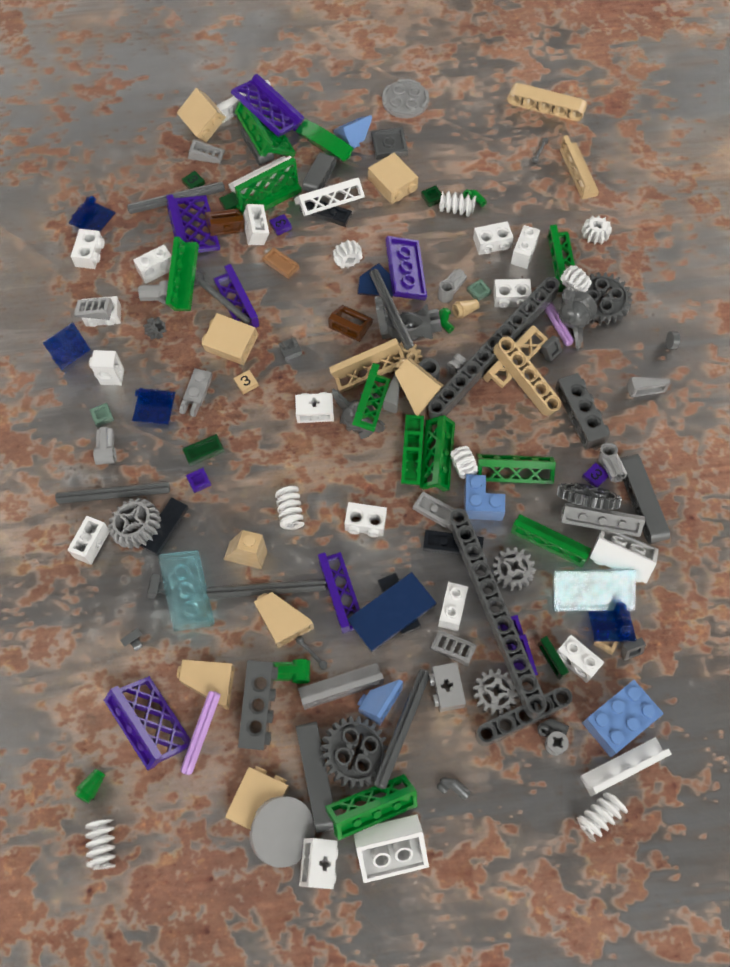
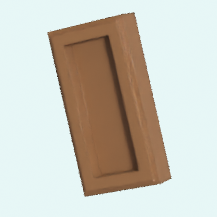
[262,247,300,279]

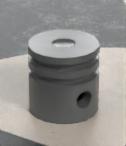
[419,358,440,381]

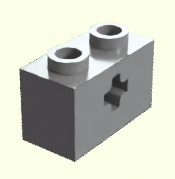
[429,662,466,712]

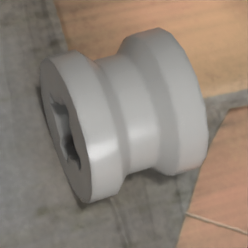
[446,354,468,376]
[544,731,569,756]

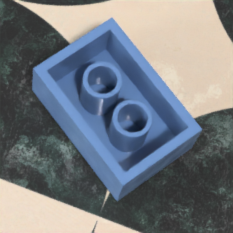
[582,680,664,758]

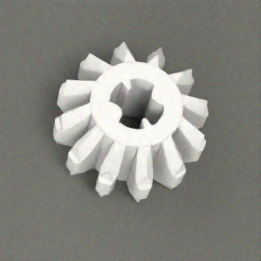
[582,215,612,245]
[333,239,363,269]
[560,265,592,292]
[450,446,478,479]

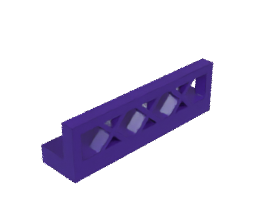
[213,264,260,328]
[318,552,360,634]

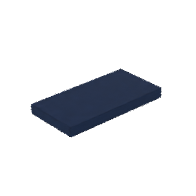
[347,572,437,653]

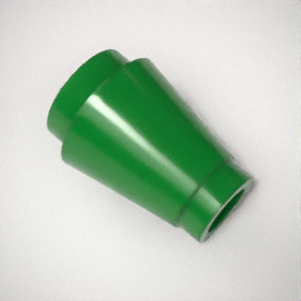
[74,769,106,804]

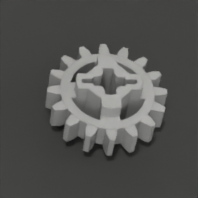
[491,547,536,591]
[473,669,519,716]

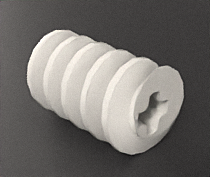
[439,191,476,217]
[275,486,304,530]
[577,792,628,842]
[85,820,116,870]

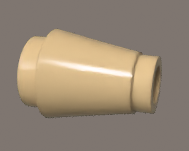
[452,299,479,318]

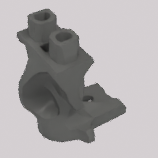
[375,296,442,344]

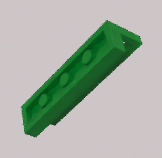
[547,225,575,292]
[166,237,199,311]
[352,363,390,432]
[420,415,455,492]
[477,454,556,484]
[510,514,591,567]
[325,774,418,840]

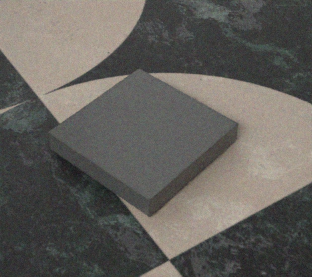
[371,127,408,159]

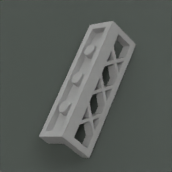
[561,502,645,537]
[298,663,384,710]

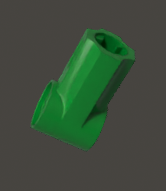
[274,659,310,684]

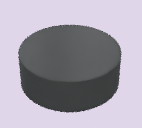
[666,331,680,349]

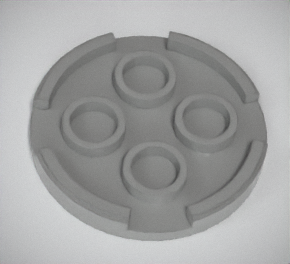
[382,79,429,118]
[249,796,315,868]

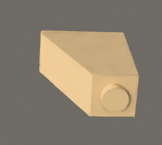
[395,357,443,416]
[224,530,267,569]
[254,592,314,648]
[177,660,235,709]

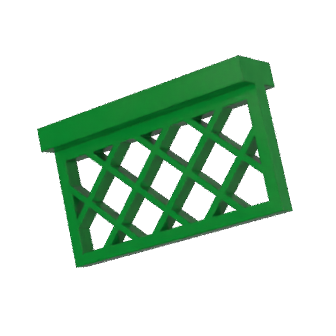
[235,102,296,157]
[235,157,302,215]

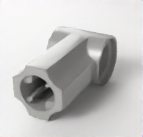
[438,269,467,303]
[138,280,173,304]
[93,427,117,465]
[598,442,627,483]

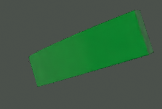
[296,119,354,162]
[401,415,424,485]

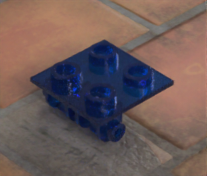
[69,195,116,232]
[42,322,91,370]
[132,388,176,425]
[588,601,637,641]

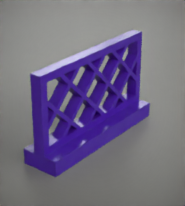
[231,74,304,137]
[166,194,220,253]
[104,676,191,771]

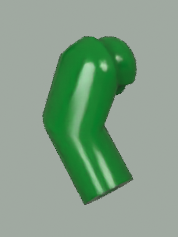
[463,189,487,207]
[439,308,455,333]

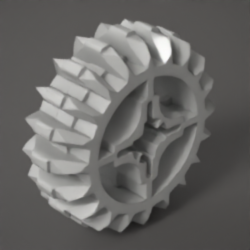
[108,498,162,550]

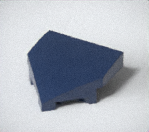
[358,263,393,298]

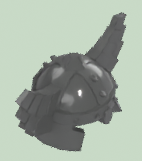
[558,288,597,350]
[332,388,385,439]

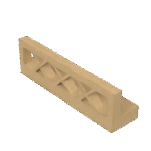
[560,135,599,200]
[483,325,548,388]
[329,338,406,393]

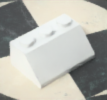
[590,530,659,583]
[353,814,429,883]

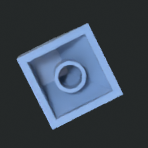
[333,115,372,148]
[357,679,403,726]

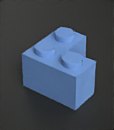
[464,474,505,521]

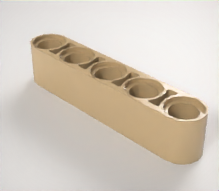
[507,83,587,121]
[493,337,561,416]

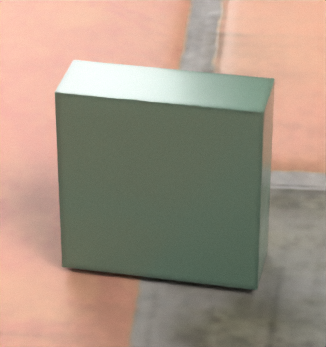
[467,279,492,302]
[89,403,114,427]

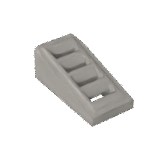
[188,139,225,164]
[74,298,113,320]
[383,374,400,413]
[627,377,671,398]
[430,630,477,667]

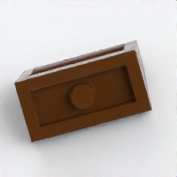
[204,209,244,236]
[328,305,374,342]

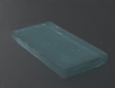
[158,550,215,632]
[553,569,636,611]

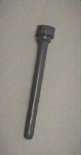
[194,270,250,324]

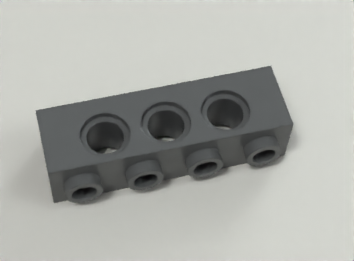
[555,373,610,450]
[238,660,278,750]

